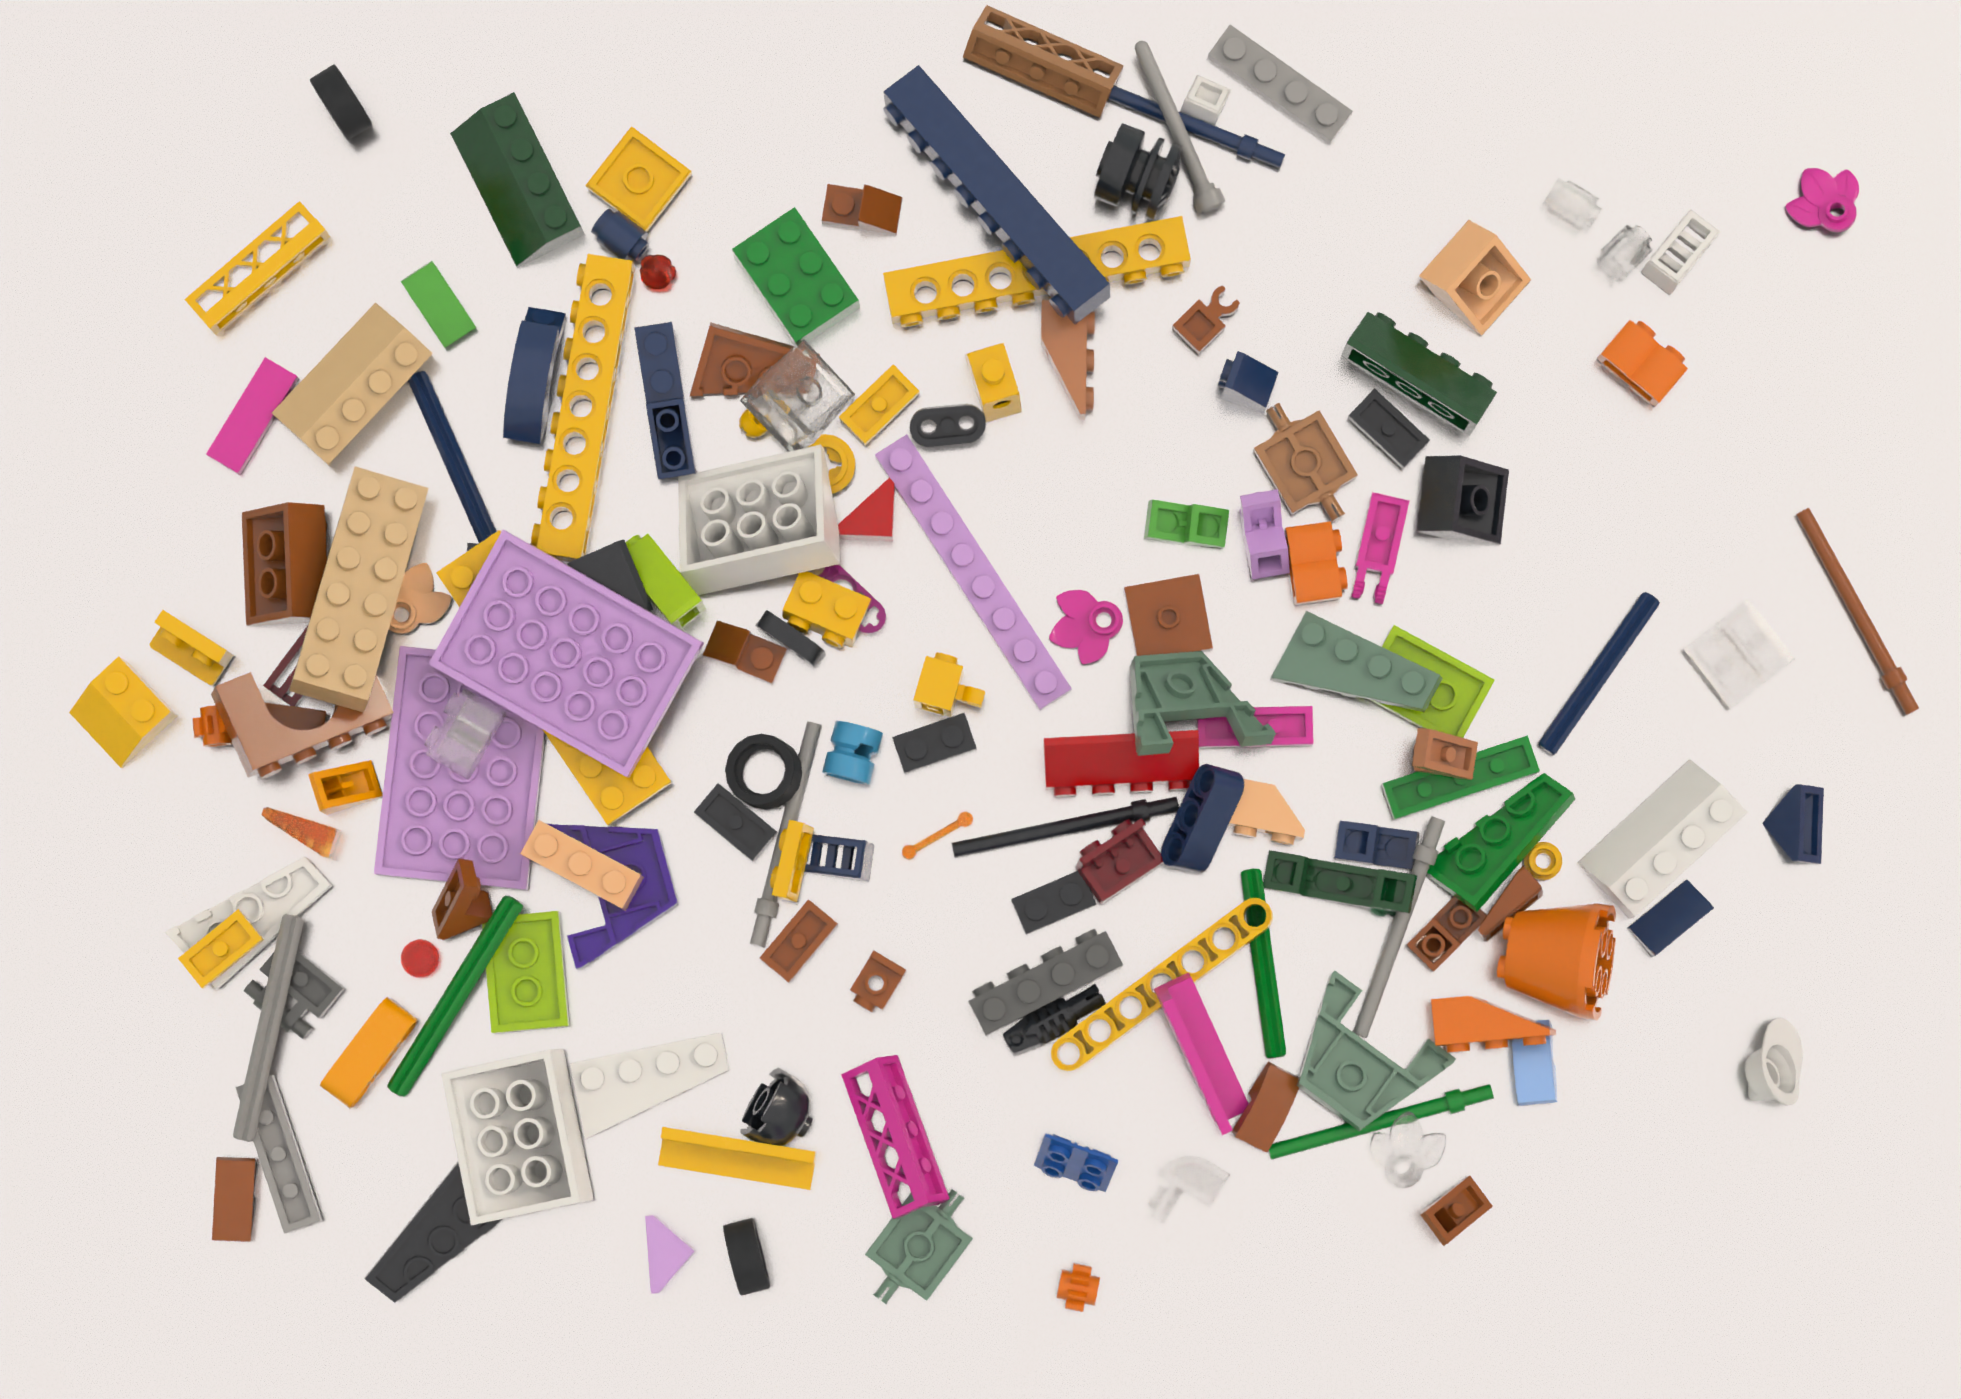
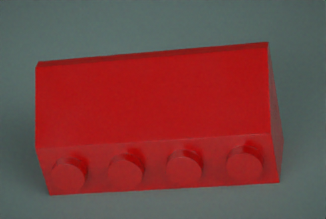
[1043,730,1199,797]

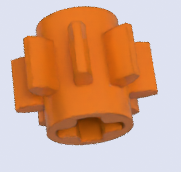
[192,705,232,747]
[1057,1263,1100,1312]

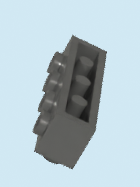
[968,928,1123,1037]

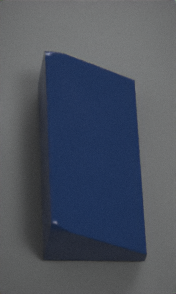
[1628,879,1714,957]

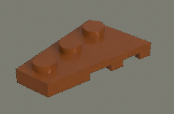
[689,322,820,397]

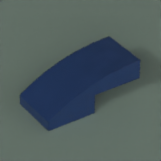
[1334,820,1420,870]

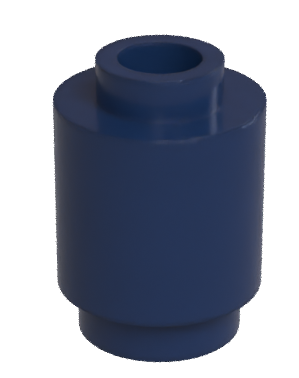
[591,208,649,261]

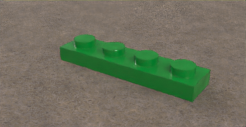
[1381,735,1540,820]

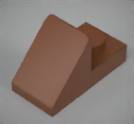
[821,184,903,235]
[703,620,788,685]
[431,858,492,940]
[1420,1175,1493,1246]

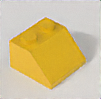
[69,656,178,768]

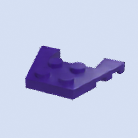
[546,823,678,970]

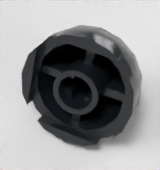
[740,1067,813,1146]

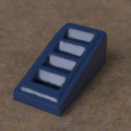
[804,834,874,882]

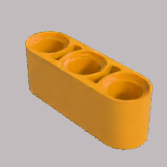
[320,997,418,1109]

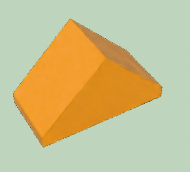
[308,760,383,815]

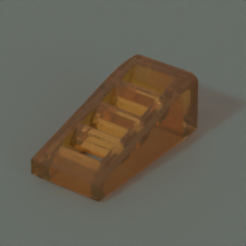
[261,807,342,860]

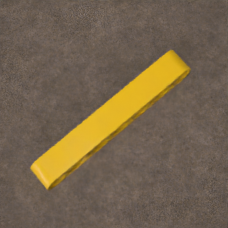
[1051,898,1273,1071]

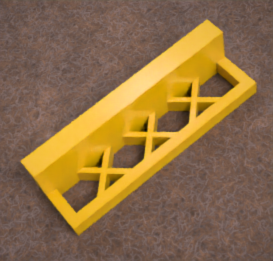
[184,201,331,335]
[658,1127,817,1190]

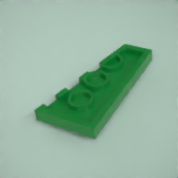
[1426,773,1576,912]

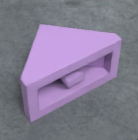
[645,1215,697,1294]

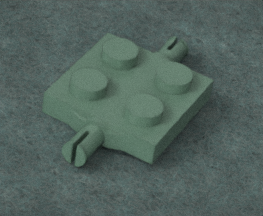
[865,1189,973,1304]

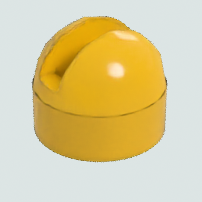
[739,404,773,438]

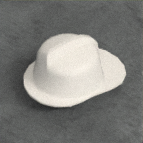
[1745,1018,1803,1106]

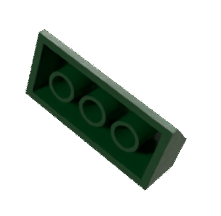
[450,92,585,268]
[1341,312,1497,436]

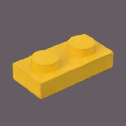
[839,364,920,446]
[770,820,814,902]
[178,909,264,989]

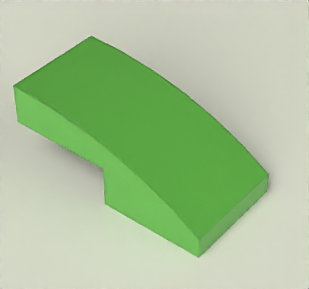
[401,260,476,348]
[1144,499,1229,548]

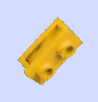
[782,571,871,648]

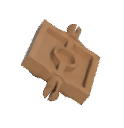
[1253,403,1358,522]

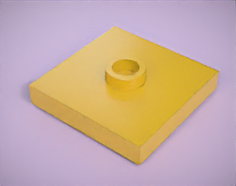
[585,126,692,232]

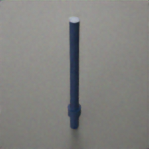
[1109,86,1286,168]

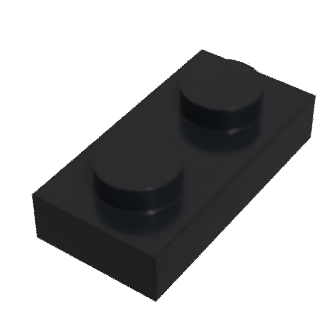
[1348,388,1430,469]
[892,712,977,774]
[694,783,778,861]
[1011,871,1097,935]

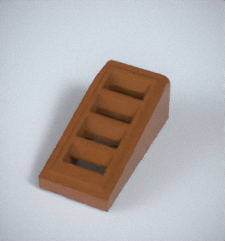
[1478,866,1543,942]

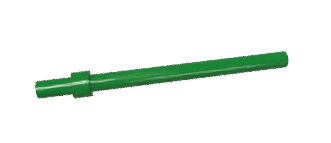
[1268,1084,1494,1160]

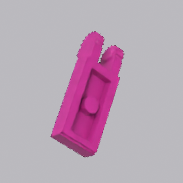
[1351,492,1410,604]

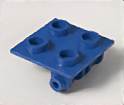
[1034,1133,1119,1192]

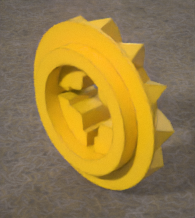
[799,434,856,494]

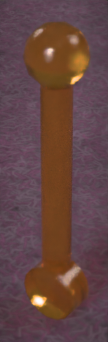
[902,812,973,860]

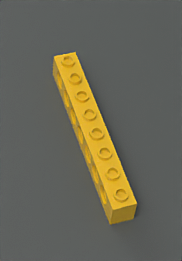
[883,216,1191,327]
[531,254,635,562]

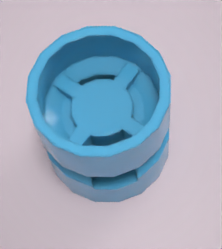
[822,720,883,785]

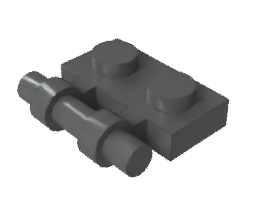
[244,950,344,1039]

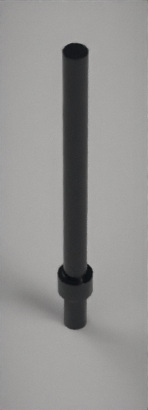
[952,796,1179,857]

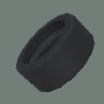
[310,64,372,140]
[725,733,802,810]
[723,1218,770,1296]

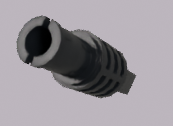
[1003,984,1106,1056]

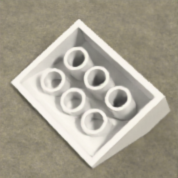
[678,444,840,595]
[441,1049,594,1225]

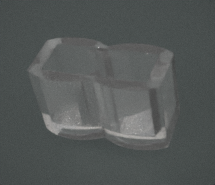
[424,688,507,780]

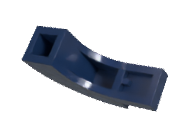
[503,307,566,444]

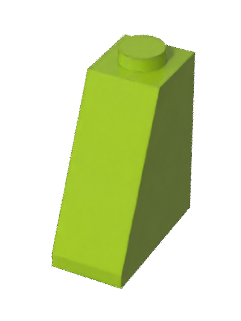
[625,533,706,629]

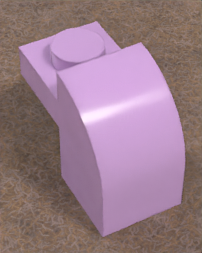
[1239,489,1290,579]

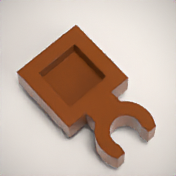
[1172,285,1240,354]

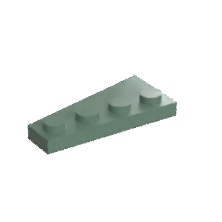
[1271,611,1443,712]

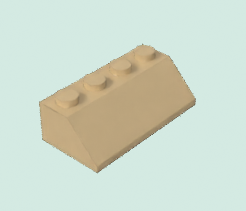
[272,302,433,465]

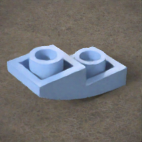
[1512,1019,1557,1106]

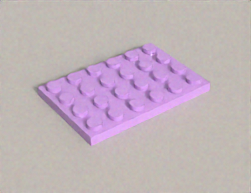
[428,529,704,777]
[374,646,545,890]

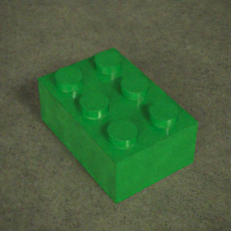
[732,207,860,348]

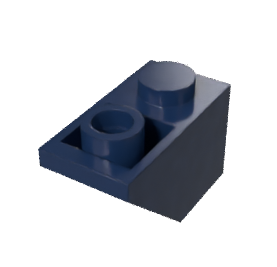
[1218,351,1279,413]

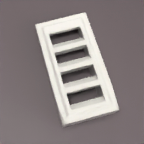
[1641,209,1721,294]

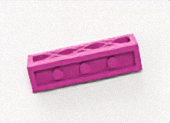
[1154,973,1249,1135]
[841,1055,950,1219]

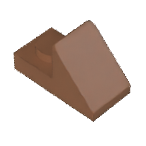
[1412,728,1478,780]

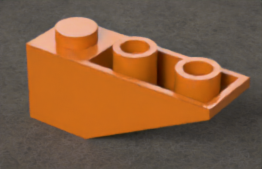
[1431,996,1556,1053]

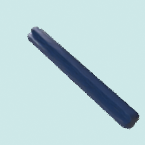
[408,371,497,543]
[1539,592,1660,755]

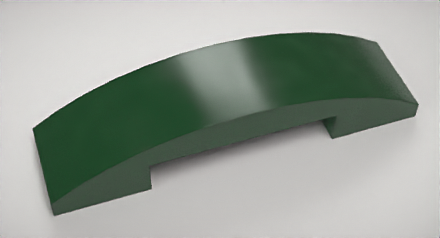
[1263,850,1417,914]

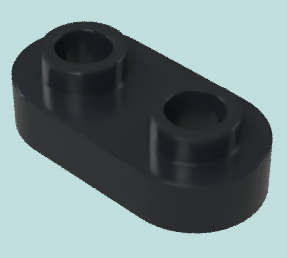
[910,403,986,447]

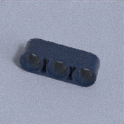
[1161,764,1244,873]

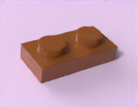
[759,899,838,983]

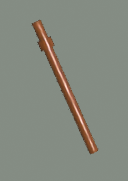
[1796,508,1920,715]

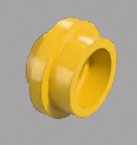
[1523,842,1562,880]

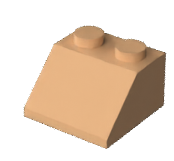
[1419,220,1531,336]

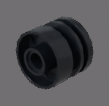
[1094,123,1182,221]

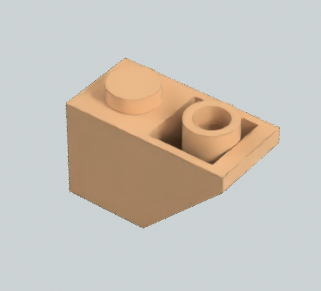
[1228,779,1305,845]

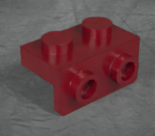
[1075,818,1164,904]

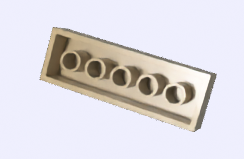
[289,466,429,713]

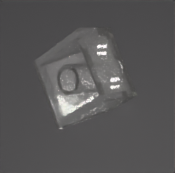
[740,339,855,452]

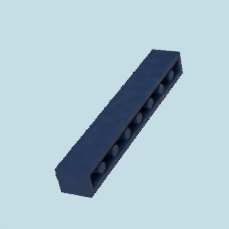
[883,65,1111,324]

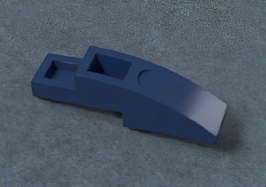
[634,321,696,479]

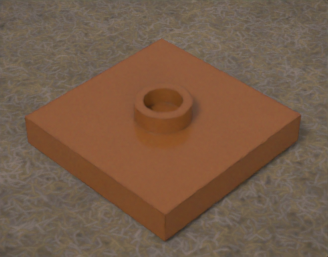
[1124,574,1213,656]

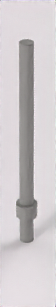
[750,721,822,947]
[1353,816,1446,1038]

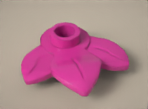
[1785,168,1859,232]
[1049,590,1123,664]

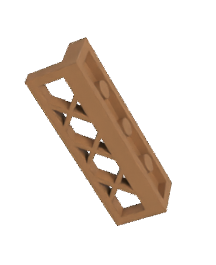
[963,5,1124,118]

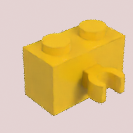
[913,652,985,717]

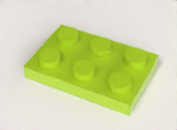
[1369,625,1495,738]
[482,911,569,1033]

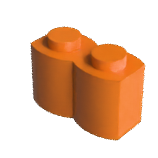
[1597,320,1688,406]
[1284,521,1348,605]

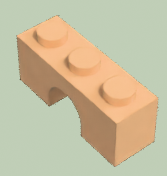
[520,820,644,911]

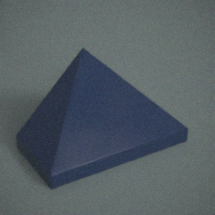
[1762,784,1824,864]

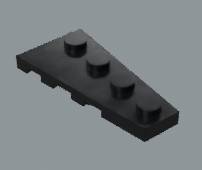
[364,1161,502,1303]

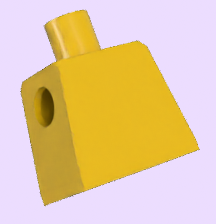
[965,343,1022,423]

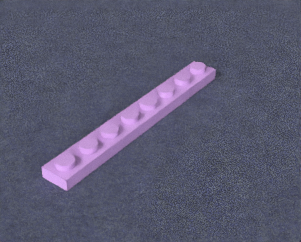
[875,434,1072,710]

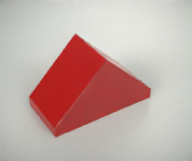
[838,478,895,541]

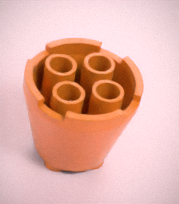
[1497,903,1616,1021]

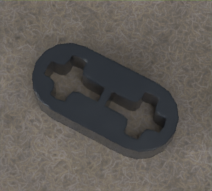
[755,610,825,667]

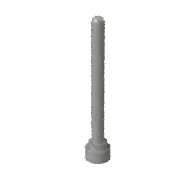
[1134,40,1226,214]

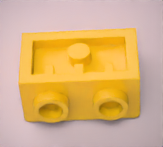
[149,610,234,686]

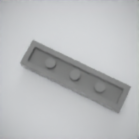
[1207,24,1353,144]
[235,1075,323,1234]

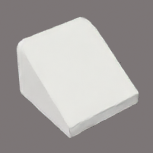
[1180,75,1231,126]

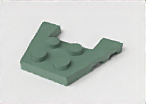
[1130,651,1276,756]
[1297,970,1456,1131]

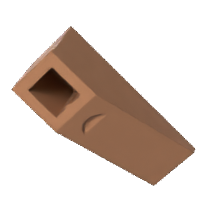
[1041,300,1095,420]

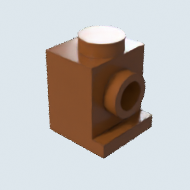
[850,950,907,1012]

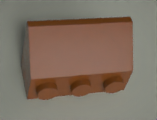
[242,502,327,626]

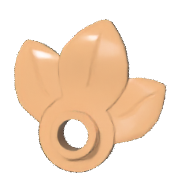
[389,563,452,634]

